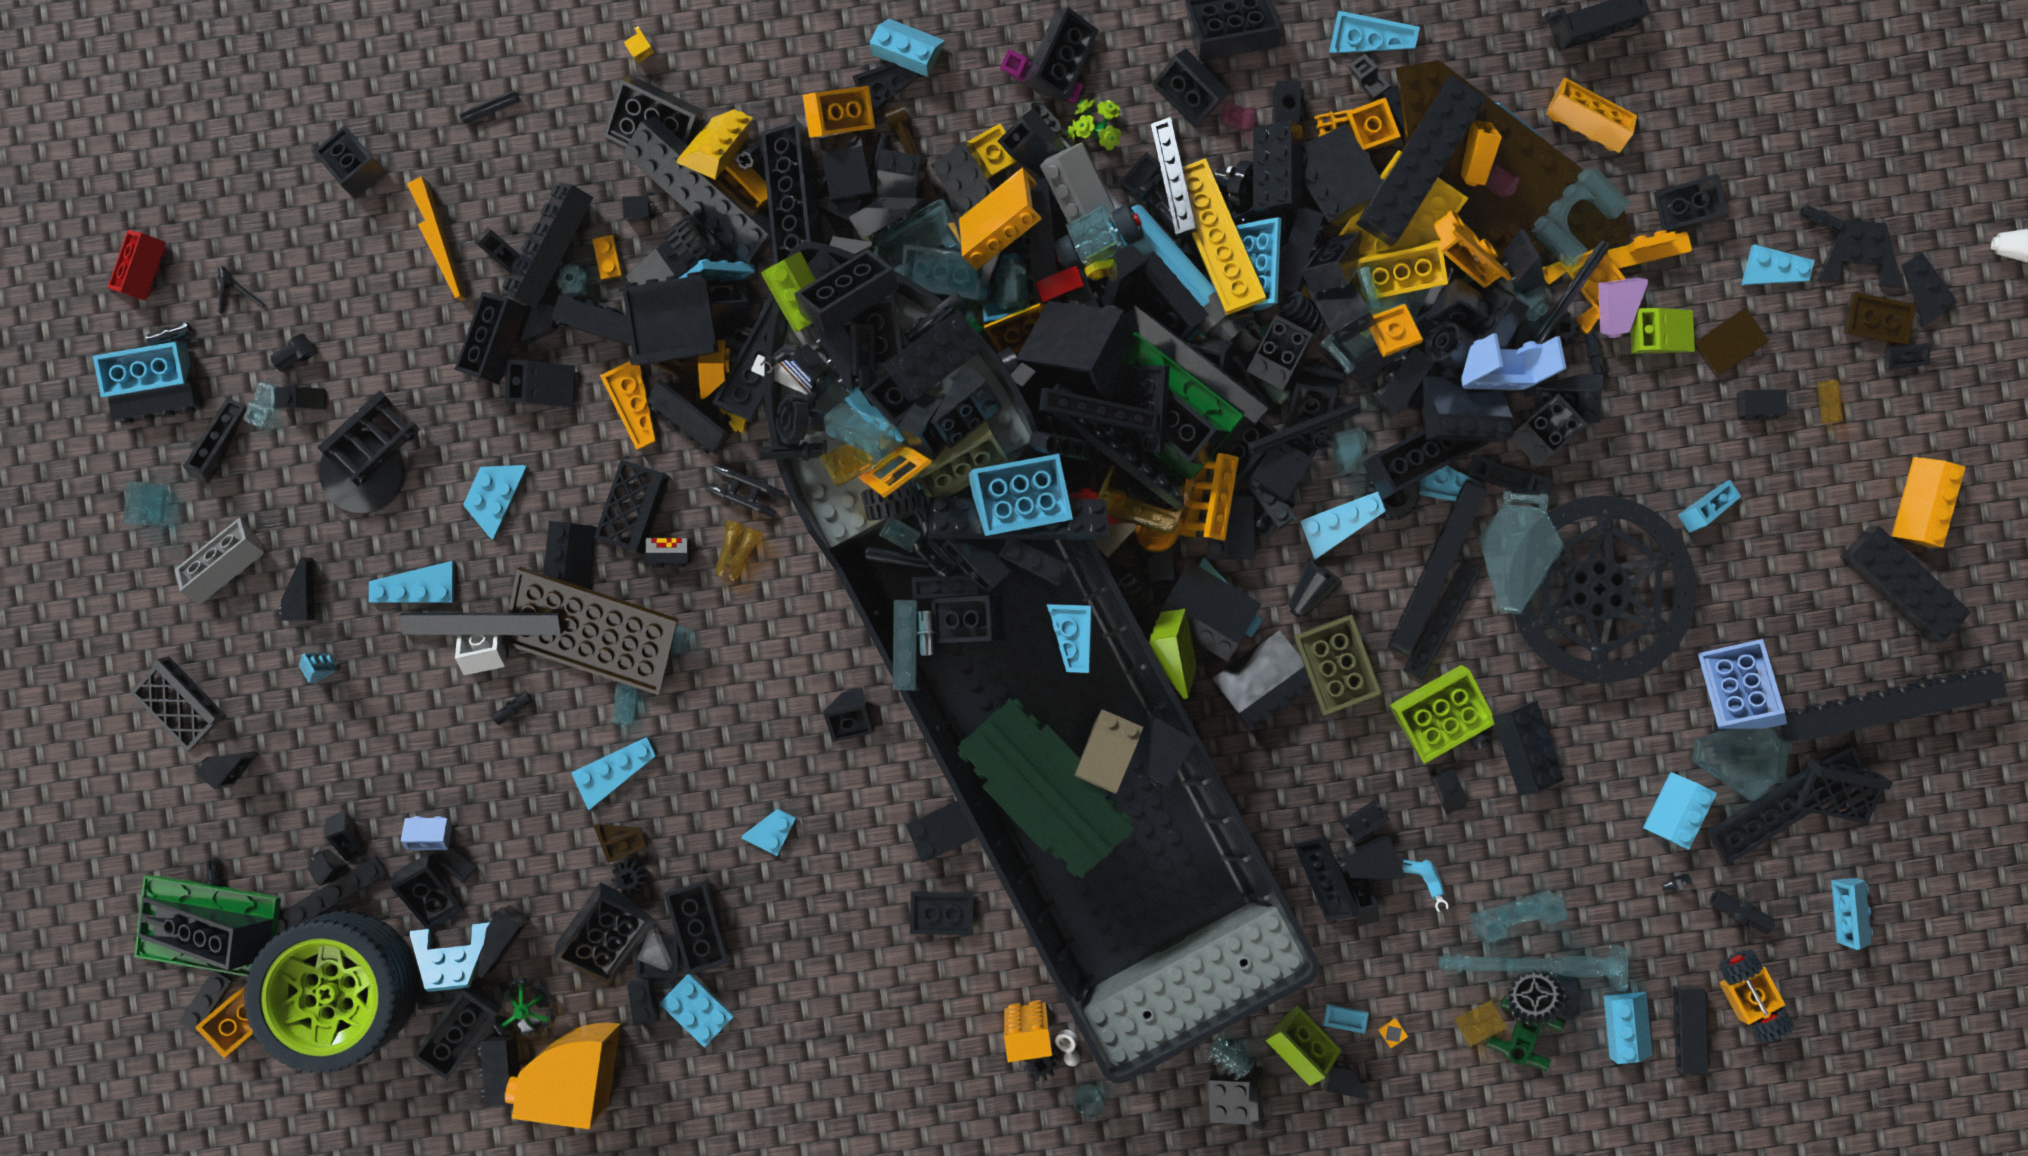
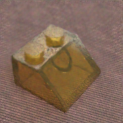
[819,437,877,488]

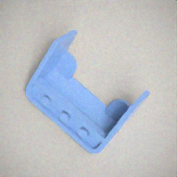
[1461,333,1566,390]

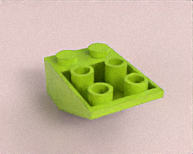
[1630,308,1695,354]

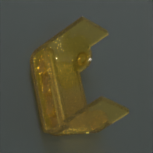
[1097,465,1196,533]

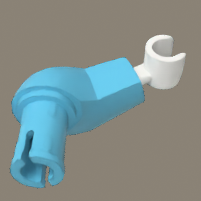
[1402,859,1448,912]

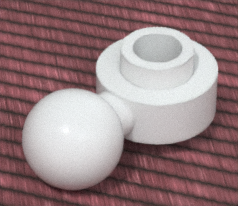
[1055,1029,1080,1066]

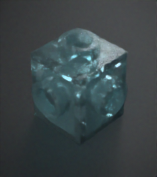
[556,264,589,296]

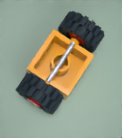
[1718,950,1794,1042]

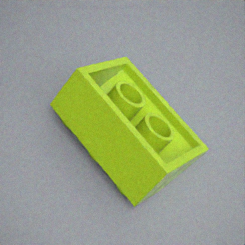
[761,252,816,332]
[1265,1005,1341,1086]

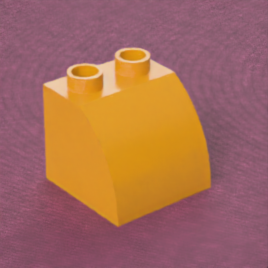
[505,1023,620,1129]

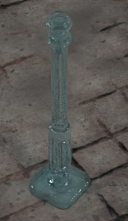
[1438,944,1628,991]

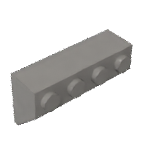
[1040,142,1115,241]
[175,517,264,605]

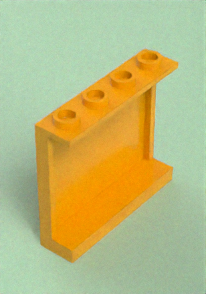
[959,167,1042,270]

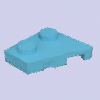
[741,809,797,856]

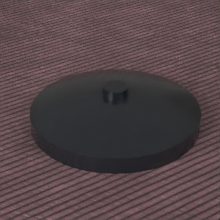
[319,430,405,514]

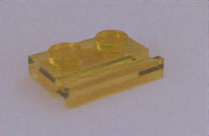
[1454,1000,1507,1048]

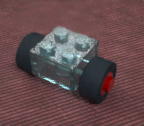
[1054,204,1144,270]

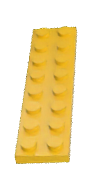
[1183,158,1266,315]

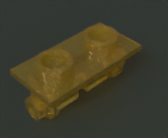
[1817,379,1843,423]

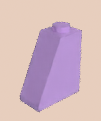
[1598,278,1648,338]

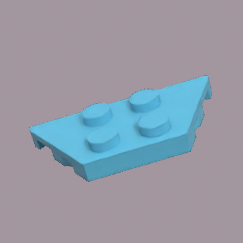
[463,465,528,540]

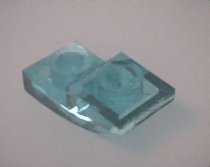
[611,682,639,726]

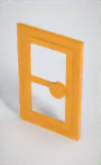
[858,444,932,498]

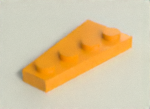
[600,361,657,450]

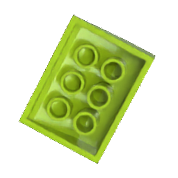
[1148,609,1197,699]
[1389,665,1495,764]

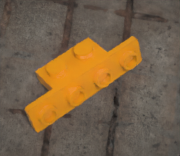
[1606,230,1692,269]

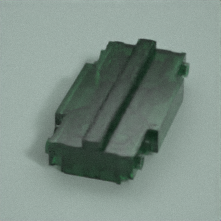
[958,697,1134,879]

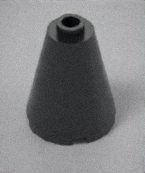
[1288,559,1343,618]

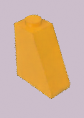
[1461,120,1502,186]

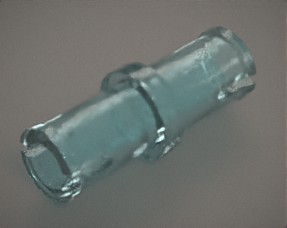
[1356,266,1382,311]

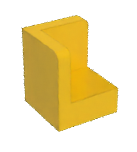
[624,27,655,64]

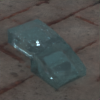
[243,380,278,428]

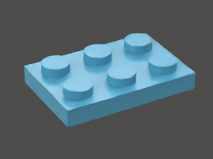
[659,974,734,1047]

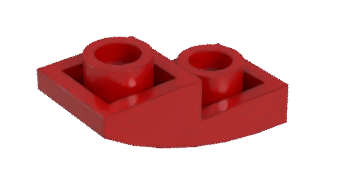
[1035,266,1084,303]

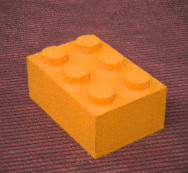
[803,85,875,138]

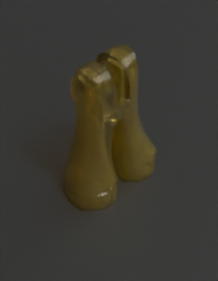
[715,519,764,583]

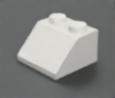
[455,635,506,675]

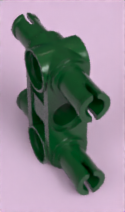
[1485,995,1566,1072]

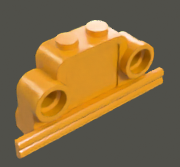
[1434,209,1511,288]

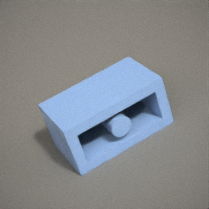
[401,816,452,850]

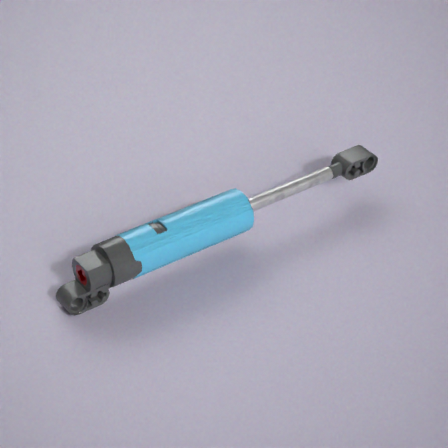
[1024,101,1265,352]

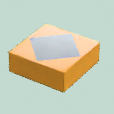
[1378,1018,1408,1048]

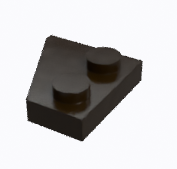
[594,824,648,863]

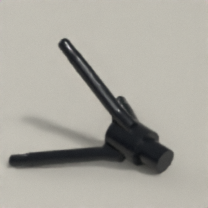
[218,267,265,314]

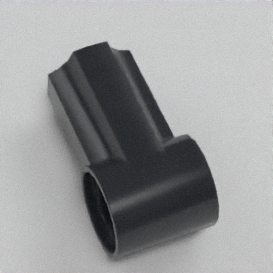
[736,138,764,170]
[270,333,316,372]

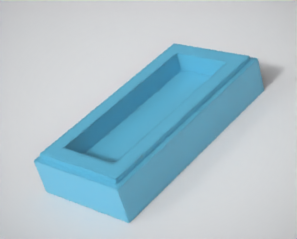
[1323,1004,1369,1034]

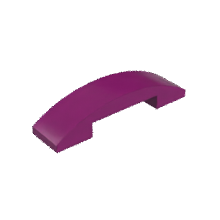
[1000,49,1083,104]

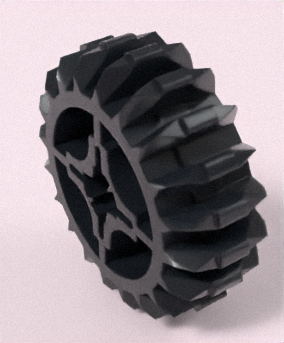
[1506,970,1566,1028]

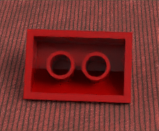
[107,230,166,301]

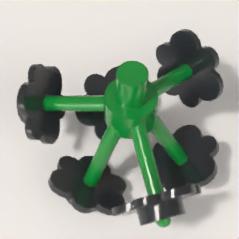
[493,977,555,1036]

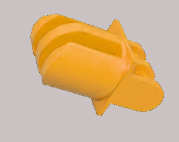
[1314,109,1352,137]

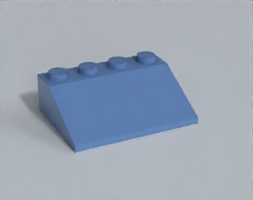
[1698,639,1787,729]

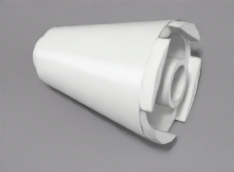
[1991,229,2028,263]

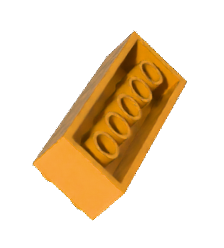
[1004,1000,1052,1062]

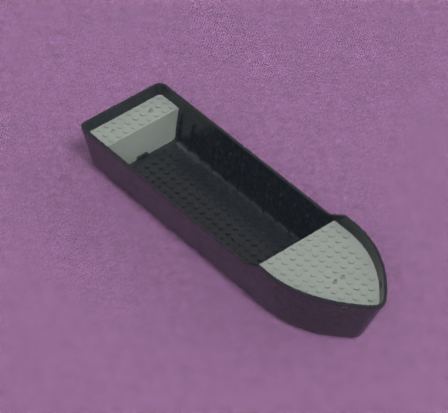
[764,242,1319,1084]

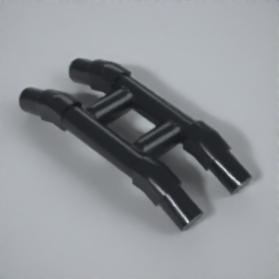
[705,464,784,518]

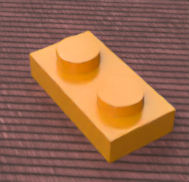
[592,235,623,281]

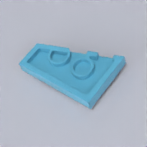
[680,259,755,282]
[1047,604,1092,673]

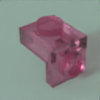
[1220,102,1255,131]

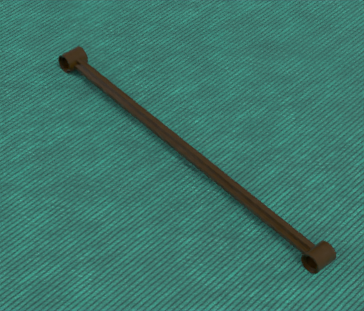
[884,105,999,354]

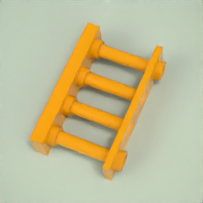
[1179,453,1239,541]

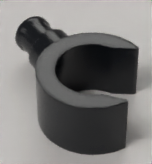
[1661,873,1693,891]

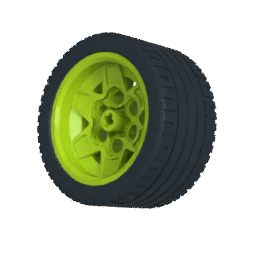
[244,910,418,1074]

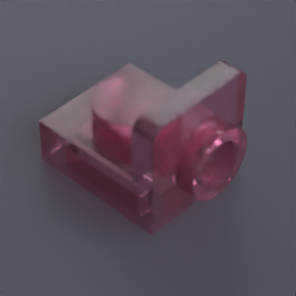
[1485,164,1520,197]

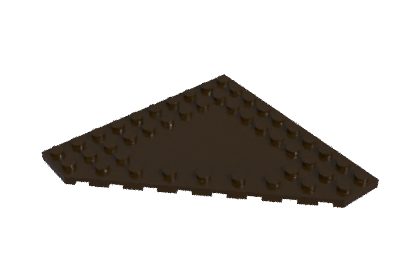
[1396,60,1628,274]

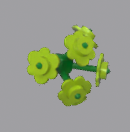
[1066,99,1121,150]

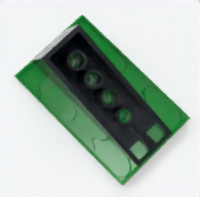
[1120,332,1244,481]
[134,875,281,976]

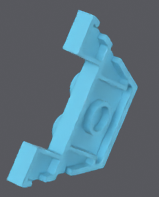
[410,923,490,992]

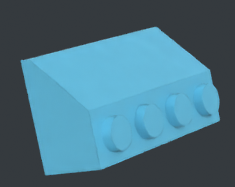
[93,342,190,398]

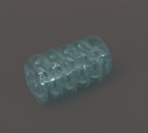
[1207,1036,1254,1080]

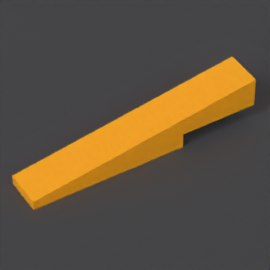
[407,176,466,302]

